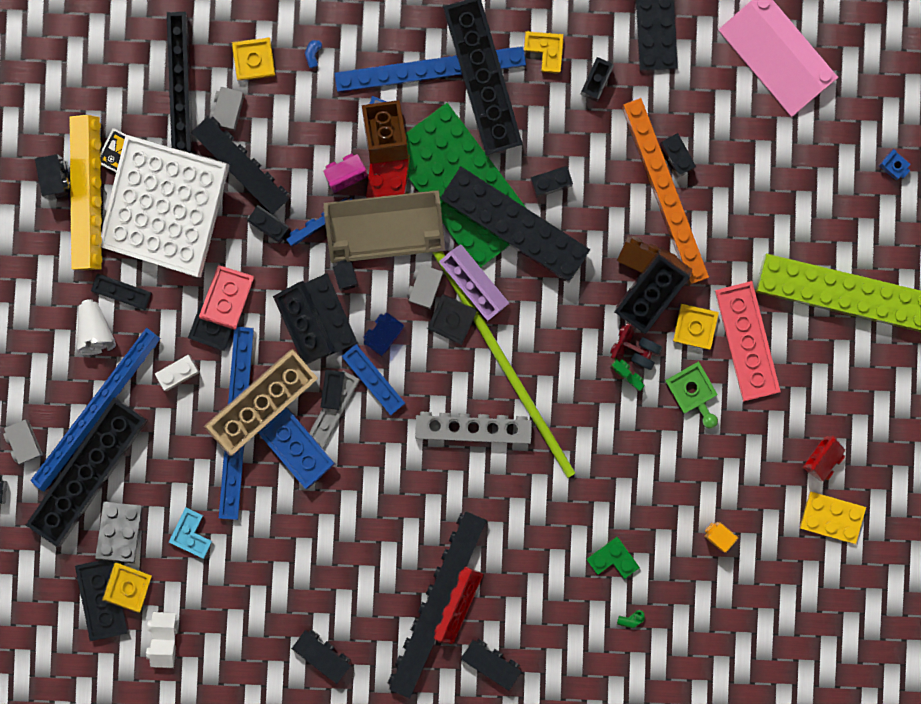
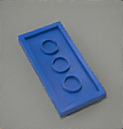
[258,407,336,489]

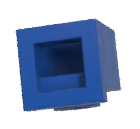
[879,149,911,180]

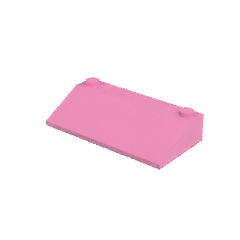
[718,0,838,117]

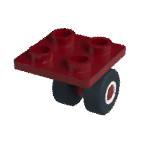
[610,323,662,370]

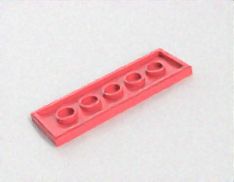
[715,281,781,402]

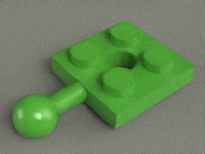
[665,361,718,429]

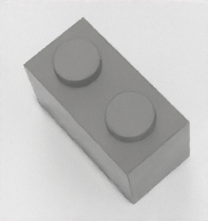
[209,87,245,131]
[407,264,443,309]
[3,419,43,464]

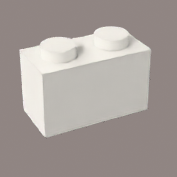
[155,355,200,391]

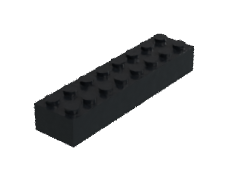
[443,0,523,155]
[440,166,591,283]
[26,398,148,547]

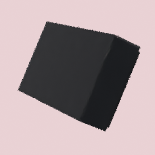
[320,369,345,410]

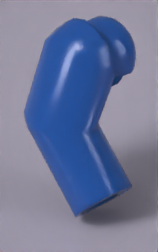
[305,40,322,69]

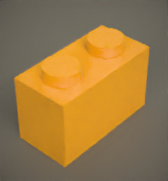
[704,522,738,553]

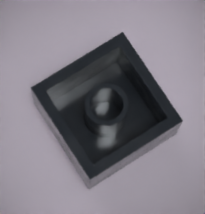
[35,154,70,201]

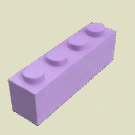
[439,244,509,321]

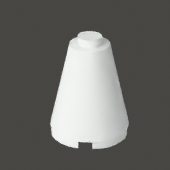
[77,300,116,355]

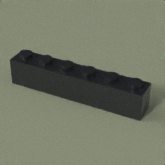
[191,116,289,215]

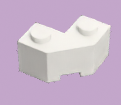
[146,612,177,668]

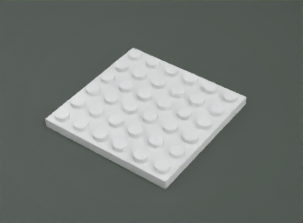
[101,135,230,277]

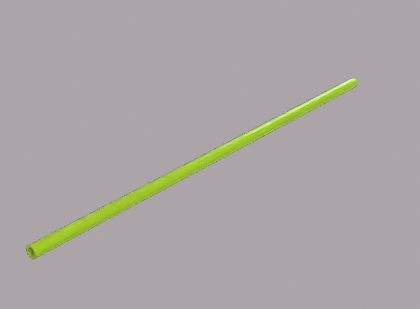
[406,191,575,478]

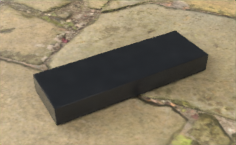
[91,273,152,311]

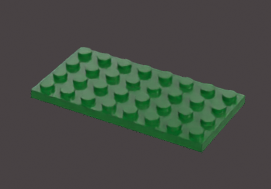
[405,102,526,268]

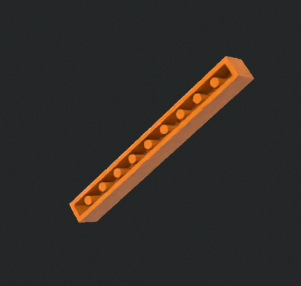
[622,98,709,285]

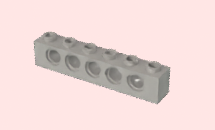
[415,412,532,444]

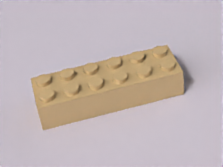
[203,349,318,456]

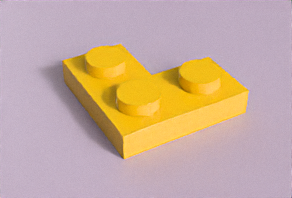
[524,31,563,73]

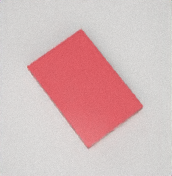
[199,265,254,330]

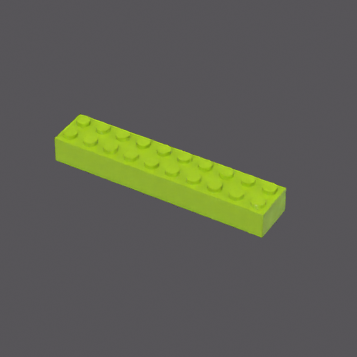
[755,253,921,332]

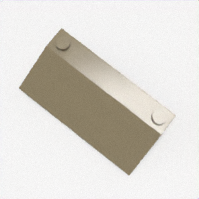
[324,190,445,263]

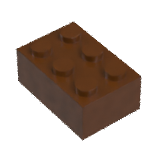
[362,100,408,164]

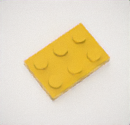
[800,491,866,544]

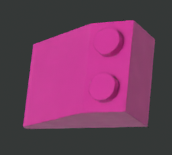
[323,153,368,193]

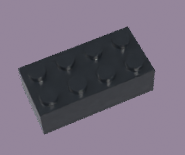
[614,247,693,334]

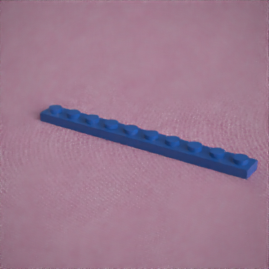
[335,46,526,93]
[30,327,161,492]
[219,327,254,520]

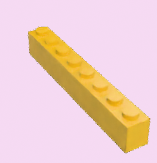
[70,115,102,271]

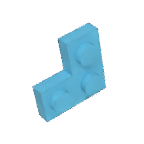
[169,507,212,559]

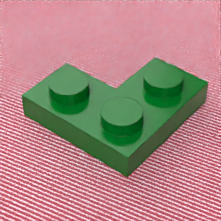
[610,360,645,391]
[586,537,640,579]

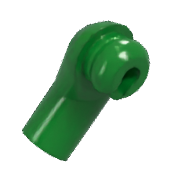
[617,610,645,628]

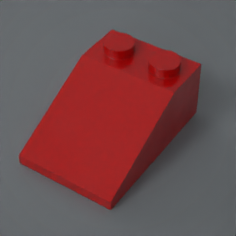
[802,436,846,481]

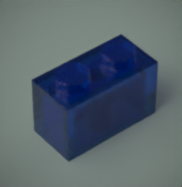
[363,312,405,357]

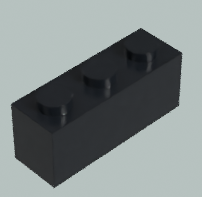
[291,629,352,684]
[460,638,522,691]

